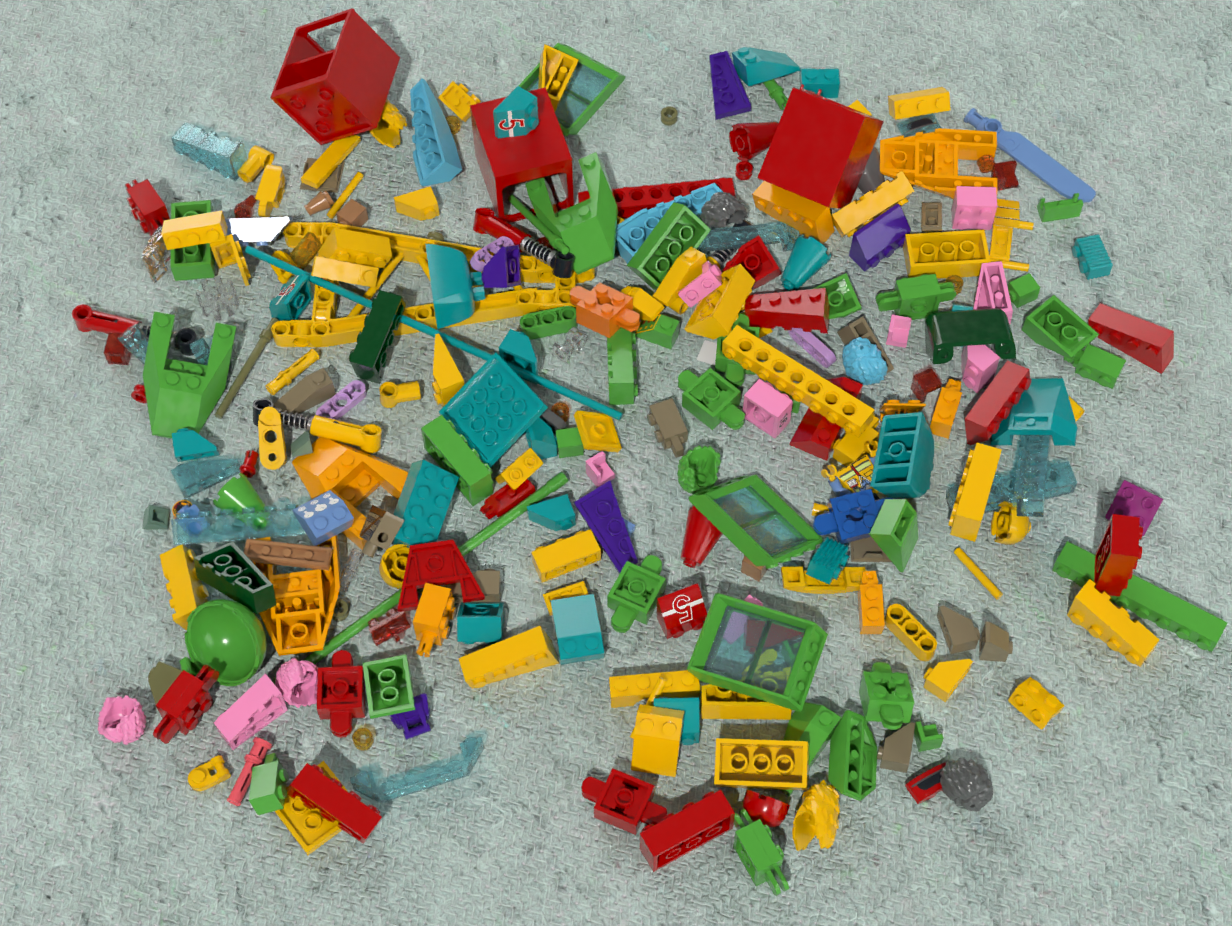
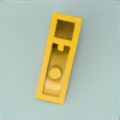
[653,247,707,307]
[311,256,379,288]

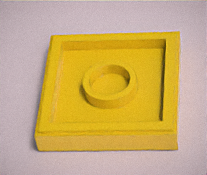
[573,410,622,453]

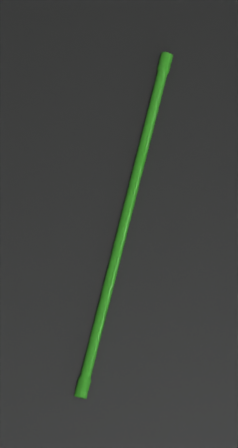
[272,472,568,687]

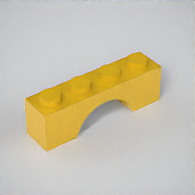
[609,670,700,708]

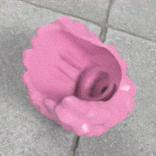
[275,658,318,708]
[98,695,146,745]

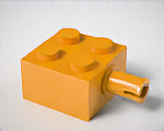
[413,583,457,657]

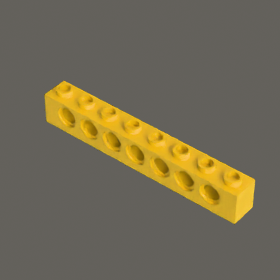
[722,325,875,438]

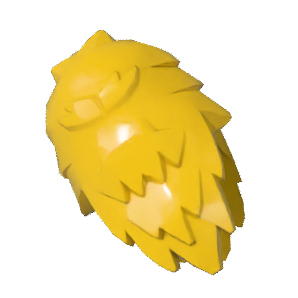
[369,99,407,148]
[792,780,840,851]

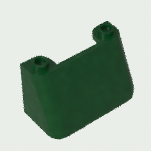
[925,308,1016,364]

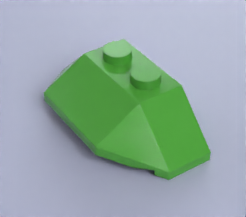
[828,710,877,801]

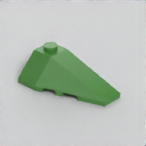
[812,273,862,319]
[779,702,841,797]

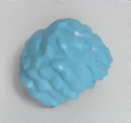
[842,337,888,385]

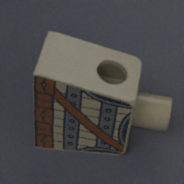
[360,505,404,558]

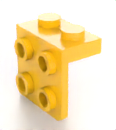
[210,234,251,286]

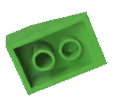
[1022,295,1099,359]
[363,654,415,719]

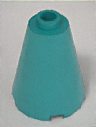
[780,234,832,291]

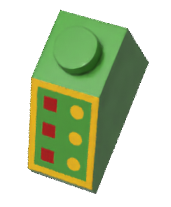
[635,314,680,350]

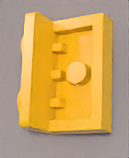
[1008,677,1064,730]

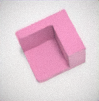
[886,315,912,348]
[585,451,615,488]

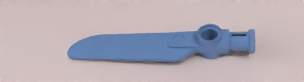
[964,108,1096,203]

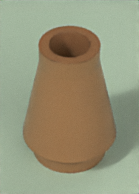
[304,191,334,216]

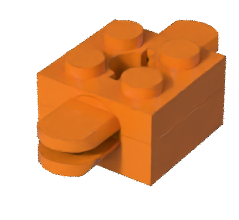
[570,282,640,338]

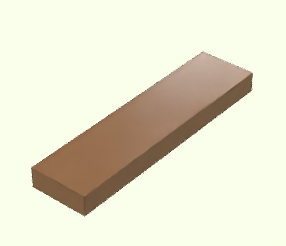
[243,539,333,571]

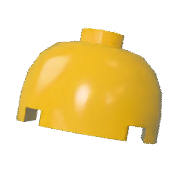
[991,501,1031,545]
[379,544,409,589]

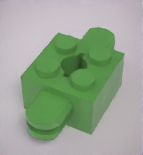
[875,274,956,320]
[715,313,760,388]
[678,368,745,430]
[607,555,666,633]
[859,662,914,730]
[733,809,789,896]

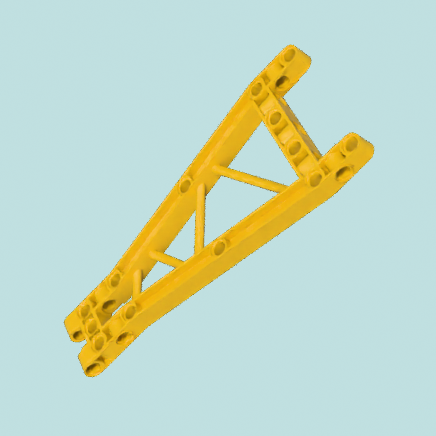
[271,222,595,347]

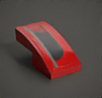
[905,762,946,804]

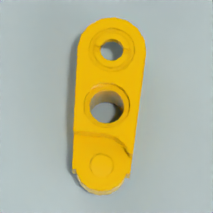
[255,164,286,218]
[258,407,287,470]

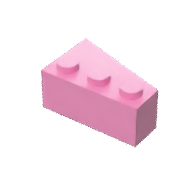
[214,673,288,750]

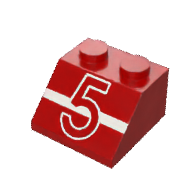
[657,583,707,639]

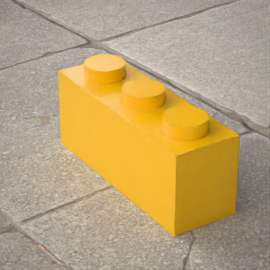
[888,87,950,120]
[161,210,228,250]
[531,529,601,583]

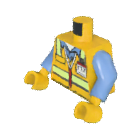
[821,441,881,500]

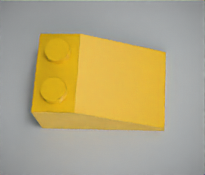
[431,333,464,407]
[631,704,685,777]

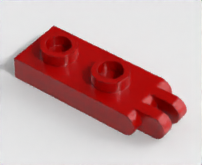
[480,479,536,519]

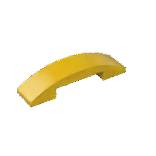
[781,567,866,594]

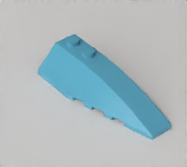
[410,78,462,186]
[615,183,724,264]

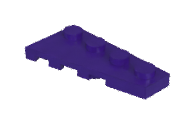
[709,51,751,120]
[574,480,638,574]

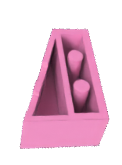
[973,261,1013,324]

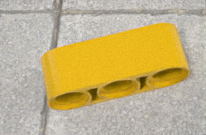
[885,604,937,662]

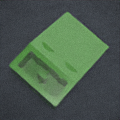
[869,499,919,573]

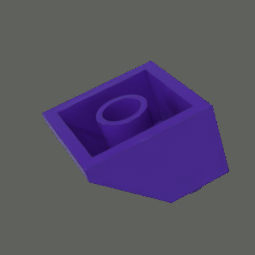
[481,245,521,288]

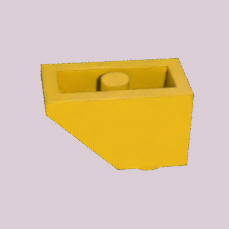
[394,186,439,221]
[621,286,665,321]
[923,659,973,703]

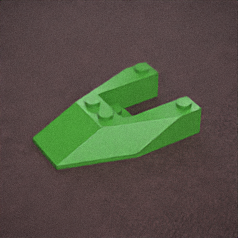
[525,152,618,275]
[143,312,236,438]

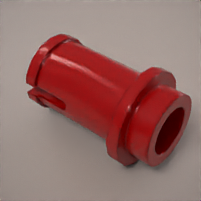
[239,450,259,478]

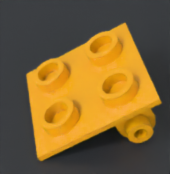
[879,400,926,422]

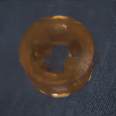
[977,155,996,173]
[551,402,570,422]

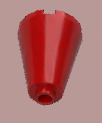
[729,122,779,161]
[680,506,723,568]

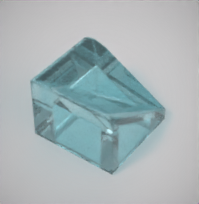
[190,338,210,365]

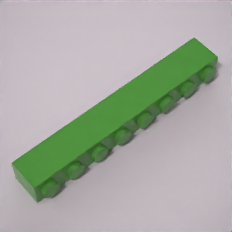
[1052,541,1228,652]

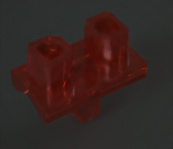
[368,607,411,646]

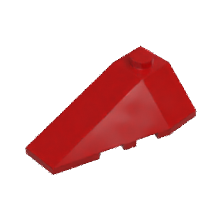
[721,235,782,290]

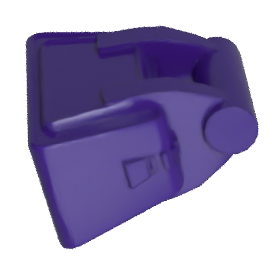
[388,693,431,740]

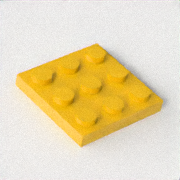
[274,761,348,855]

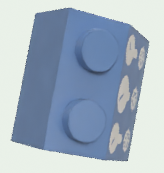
[292,490,354,546]

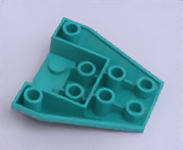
[991,378,1078,446]

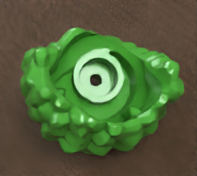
[677,445,721,495]

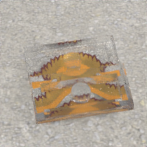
[142,226,171,283]

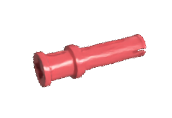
[227,737,272,806]

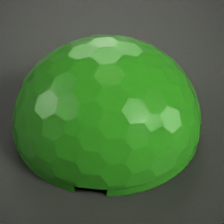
[185,599,267,686]

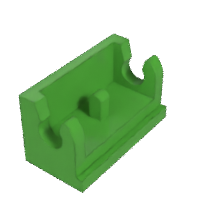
[1037,193,1083,222]

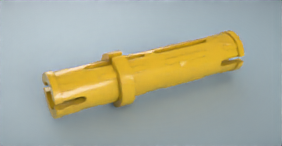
[265,349,320,396]

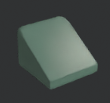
[290,431,313,457]
[142,505,170,530]

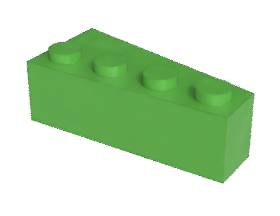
[607,328,638,405]

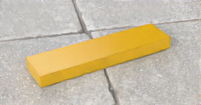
[301,135,361,189]

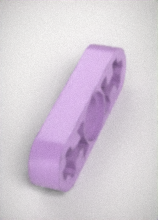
[470,236,514,272]
[788,328,836,368]
[316,380,367,420]

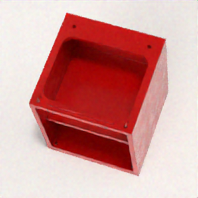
[270,8,400,145]
[757,84,884,209]
[470,87,574,223]

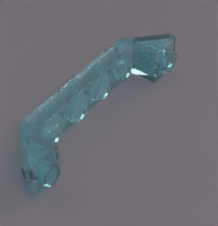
[697,222,800,256]
[350,737,484,803]

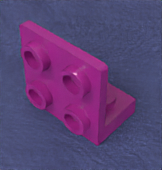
[1105,480,1164,536]

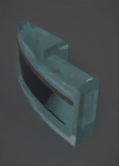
[897,113,941,138]

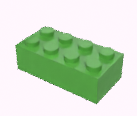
[170,200,215,281]
[626,202,711,290]
[421,415,494,506]

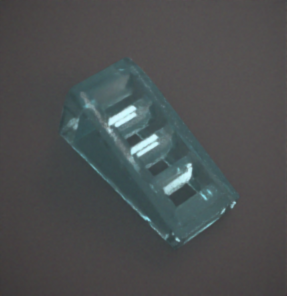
[118,324,149,364]

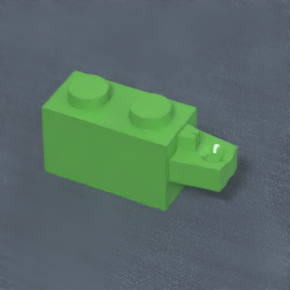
[1064,344,1126,389]
[249,753,289,815]

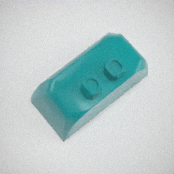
[425,244,485,329]
[870,412,934,499]

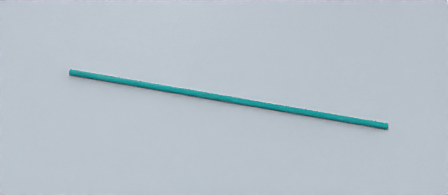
[245,246,623,421]

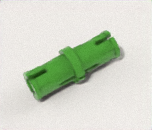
[762,79,788,110]

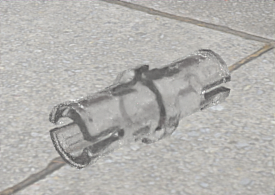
[340,548,365,592]

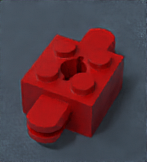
[125,179,170,237]
[317,650,366,738]
[153,664,219,744]
[581,768,667,835]

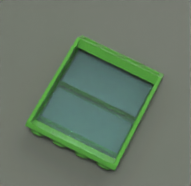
[519,43,626,136]
[688,474,823,569]
[687,593,828,712]

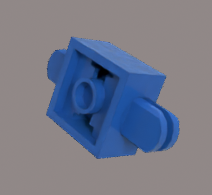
[813,489,893,544]

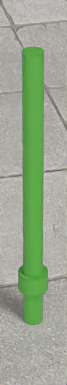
[508,195,569,255]

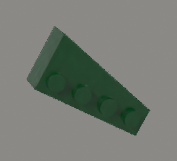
[349,290,406,384]
[193,541,276,614]

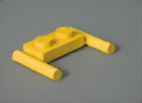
[989,217,1034,272]

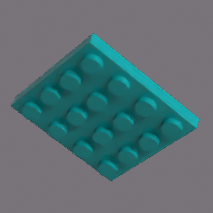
[439,352,548,468]

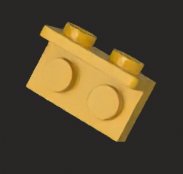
[438,81,481,122]
[494,448,543,490]

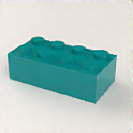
[391,459,459,548]

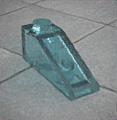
[170,458,240,499]

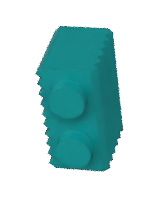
[1072,234,1113,280]
[806,537,850,585]

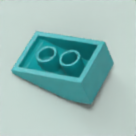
[732,47,800,87]
[551,594,604,665]

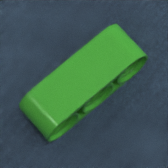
[520,306,578,340]

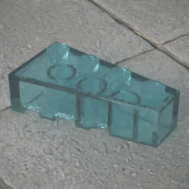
[171,122,248,181]

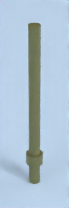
[214,318,279,419]

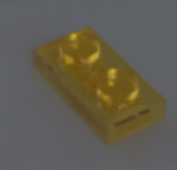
[289,232,322,270]

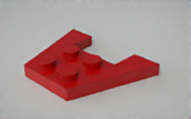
[397,540,485,612]

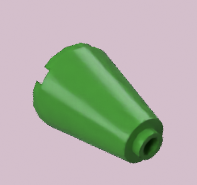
[213,473,272,531]

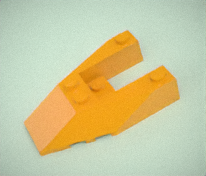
[880,128,997,200]
[292,437,408,550]
[253,535,340,656]

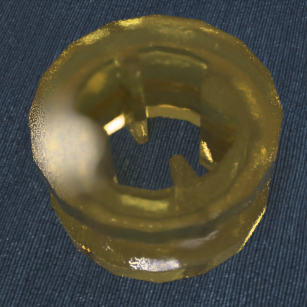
[446,116,460,135]
[945,275,963,295]
[352,728,374,751]

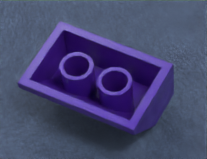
[849,203,911,272]

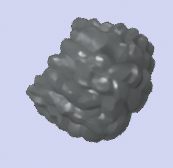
[700,192,747,228]
[940,758,993,812]

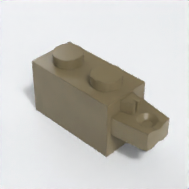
[647,398,688,458]

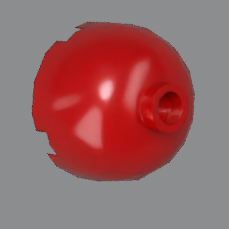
[743,790,790,828]

